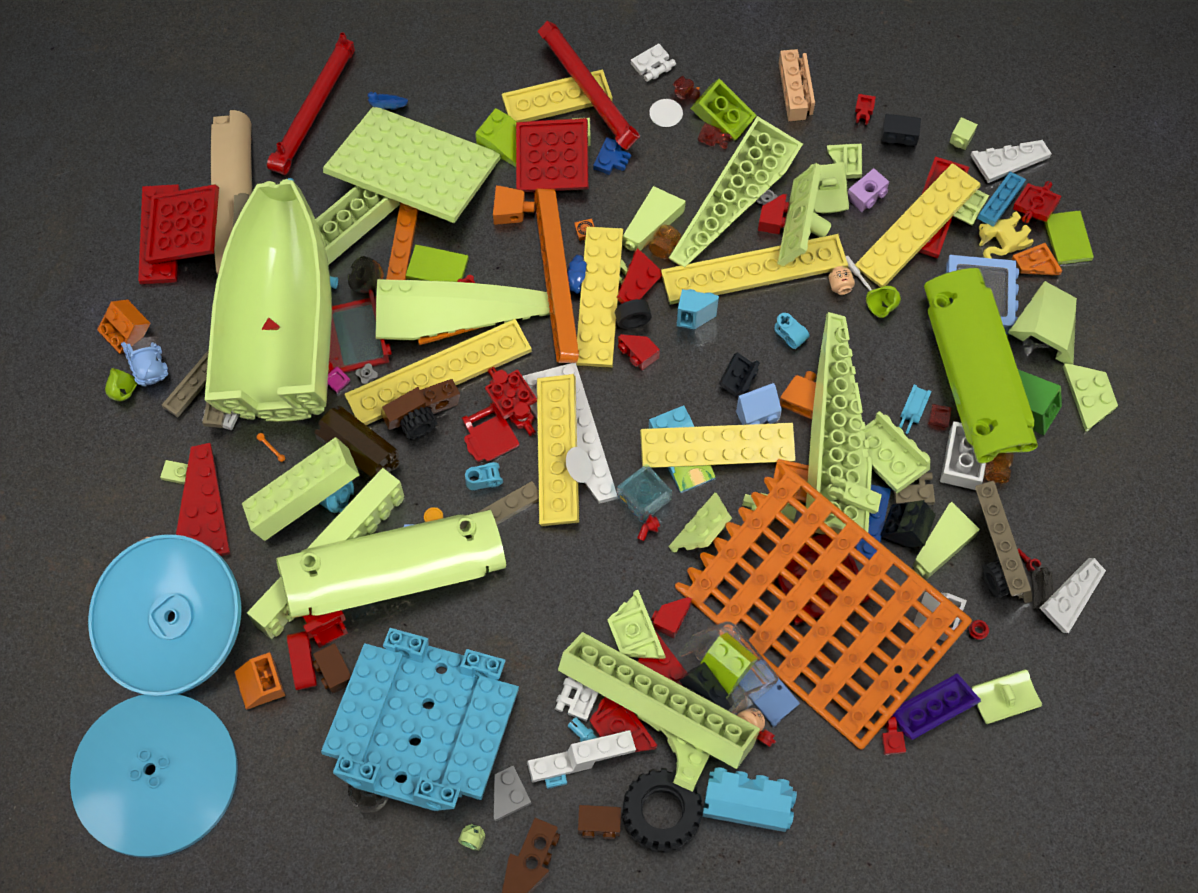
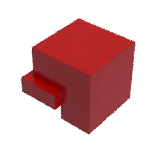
[303,607,348,648]

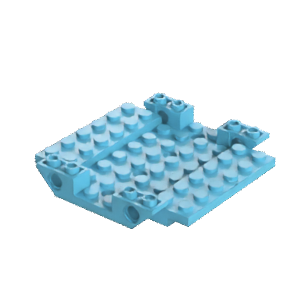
[321,628,519,811]

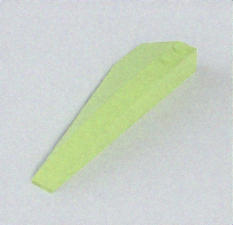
[669,116,803,267]
[376,279,550,340]

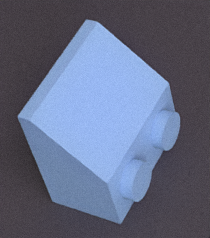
[736,383,782,425]

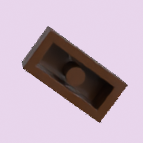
[313,643,351,694]
[578,805,621,839]

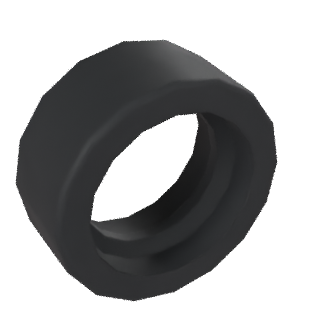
[615,299,652,329]

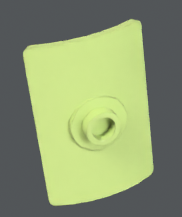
[809,161,849,213]
[971,669,1042,724]

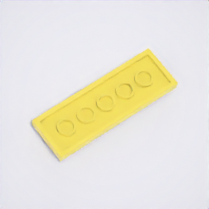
[502,69,612,122]

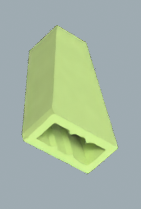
[623,186,685,251]
[913,502,980,580]

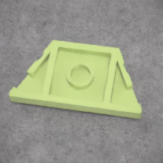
[1063,363,1118,432]
[669,493,732,552]
[608,590,666,659]

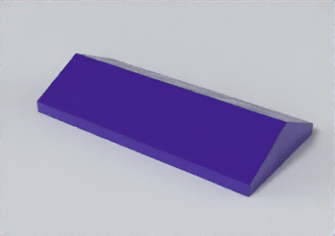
[891,673,981,740]

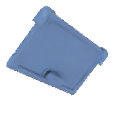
[738,659,800,727]

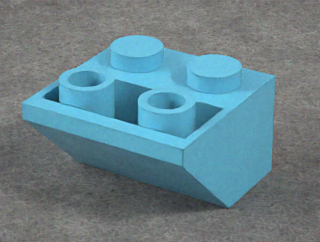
[677,289,719,329]

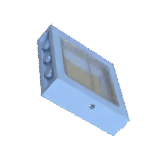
[946,255,1019,334]

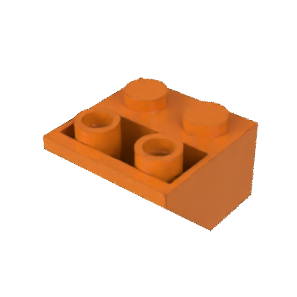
[97,299,151,354]
[235,652,285,710]

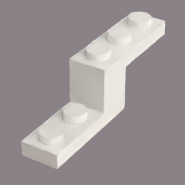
[527,730,636,783]

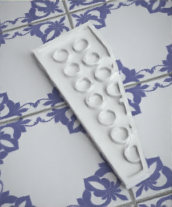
[523,363,617,504]

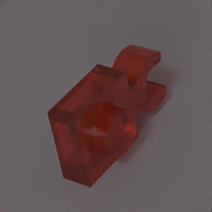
[698,123,731,148]

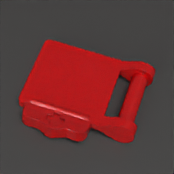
[461,402,519,462]

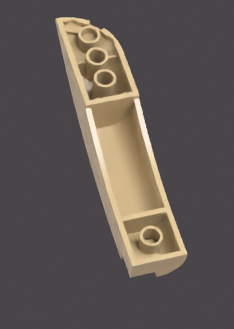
[211,110,252,274]

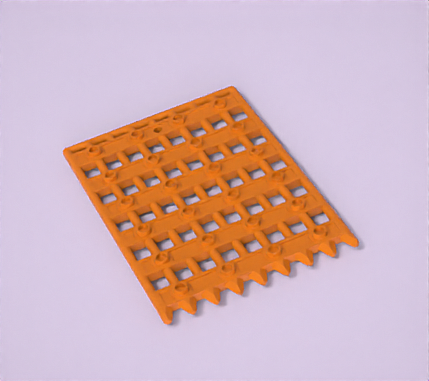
[675,462,972,750]

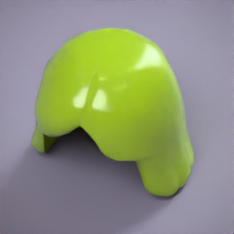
[866,286,901,318]
[105,368,138,401]

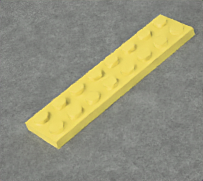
[855,163,981,287]
[576,227,623,367]
[537,374,579,526]
[640,423,795,468]

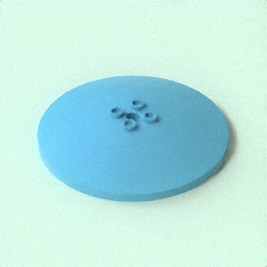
[88,535,241,696]
[70,694,238,858]

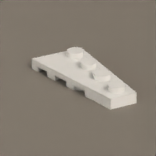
[970,140,1052,183]
[1040,558,1106,633]

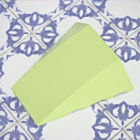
[1007,281,1077,365]

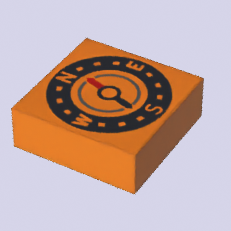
[574,219,594,241]

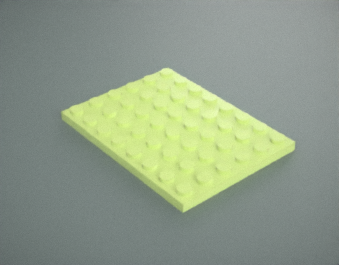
[323,107,501,223]

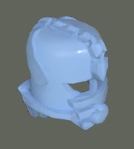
[121,342,168,386]

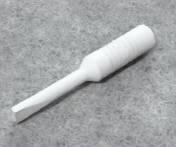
[845,255,872,291]

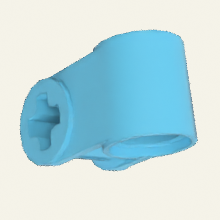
[774,313,810,349]
[465,462,503,490]

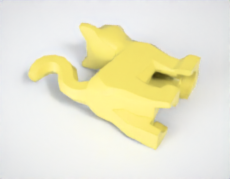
[979,211,1034,259]

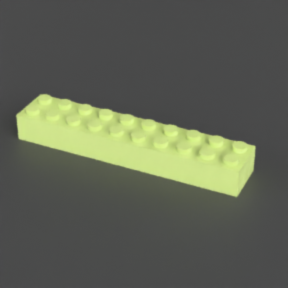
[247,468,404,640]
[558,632,760,769]

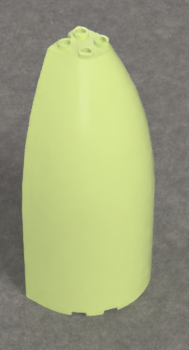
[205,179,332,422]

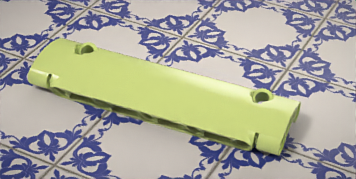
[276,510,506,619]

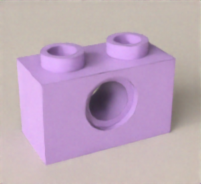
[848,168,889,212]

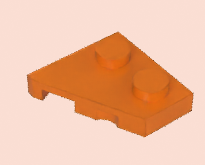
[1012,243,1062,275]

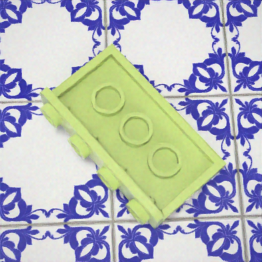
[864,411,930,493]

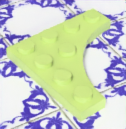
[637,715,710,792]

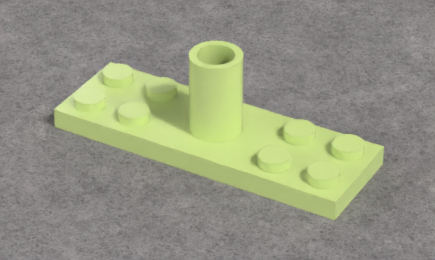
[778,163,831,266]

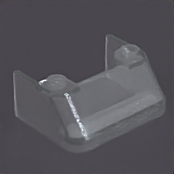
[678,621,778,714]

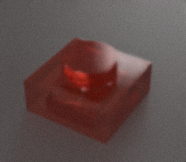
[928,404,952,428]

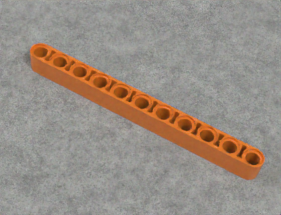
[534,188,579,363]

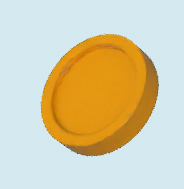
[424,507,444,522]

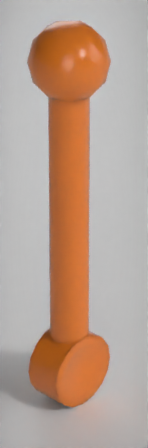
[257,433,285,462]

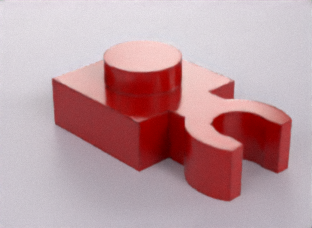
[855,94,876,125]

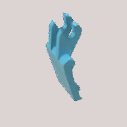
[899,384,931,434]

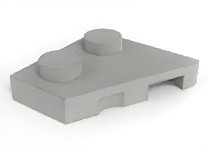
[494,766,531,822]

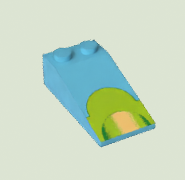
[649,405,716,493]

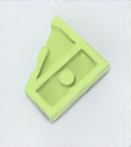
[827,144,862,179]

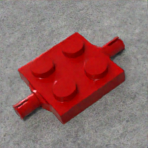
[1013,181,1062,223]

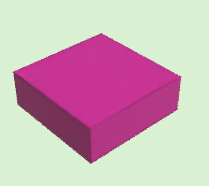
[328,366,351,393]

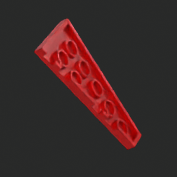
[176,443,231,556]

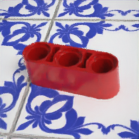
[287,631,317,690]

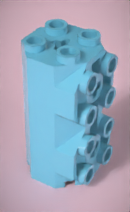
[702,767,797,832]

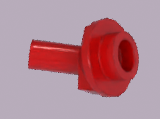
[637,514,660,541]

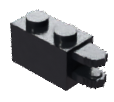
[679,662,733,713]

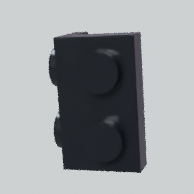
[718,352,760,396]

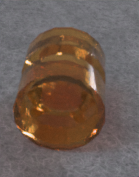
[649,225,681,259]
[984,453,1014,484]

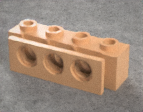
[779,49,815,121]

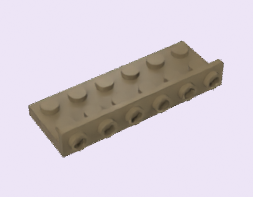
[975,481,1032,603]

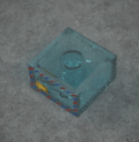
[617,464,672,523]

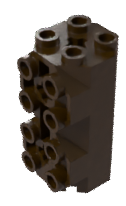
[314,406,400,481]

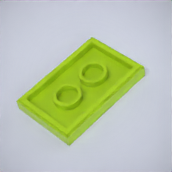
[1045,211,1094,265]
[406,245,469,282]

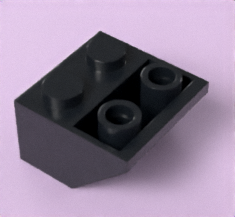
[880,500,936,547]

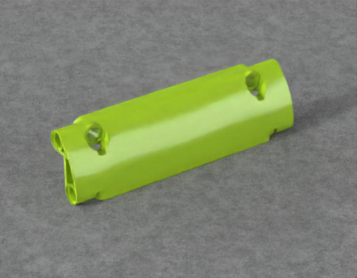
[924,268,1038,463]

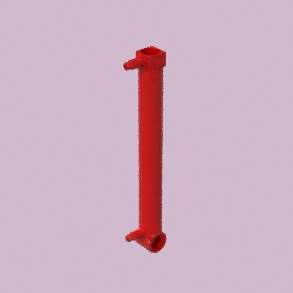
[537,21,640,150]
[267,32,355,175]

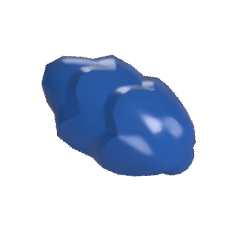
[368,92,408,110]
[567,254,587,294]

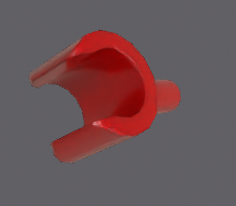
[1017,548,1041,572]

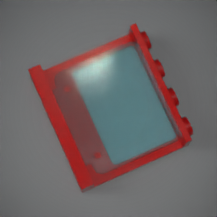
[328,290,392,374]

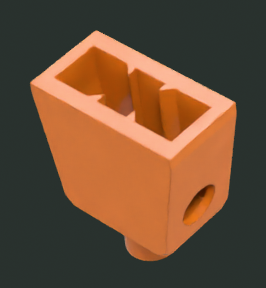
[493,185,535,225]
[779,371,817,419]

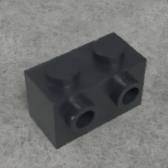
[881,114,921,146]

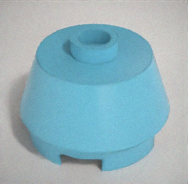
[319,481,354,513]

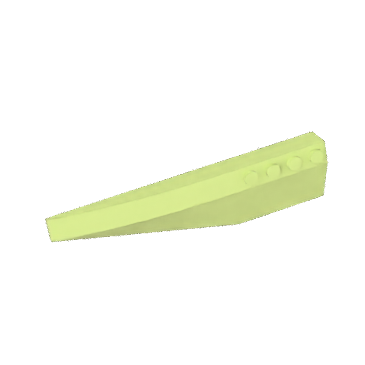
[806,312,872,534]

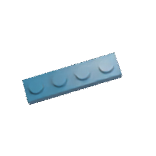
[977,172,1026,227]

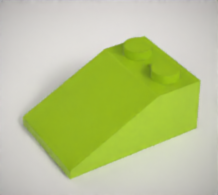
[690,79,757,141]
[475,108,516,167]
[700,633,758,699]

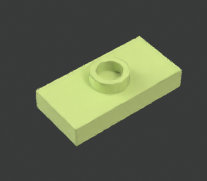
[160,460,188,484]

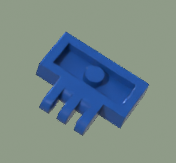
[593,137,631,175]

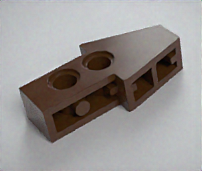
[381,379,460,430]
[502,818,561,893]

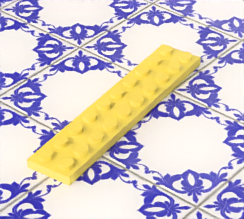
[661,234,848,305]
[344,319,532,425]

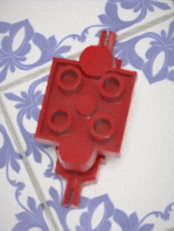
[485,367,537,436]

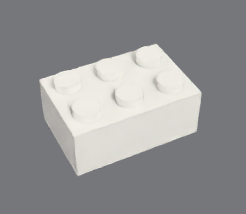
[940,421,992,490]

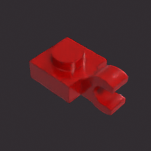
[882,717,906,755]

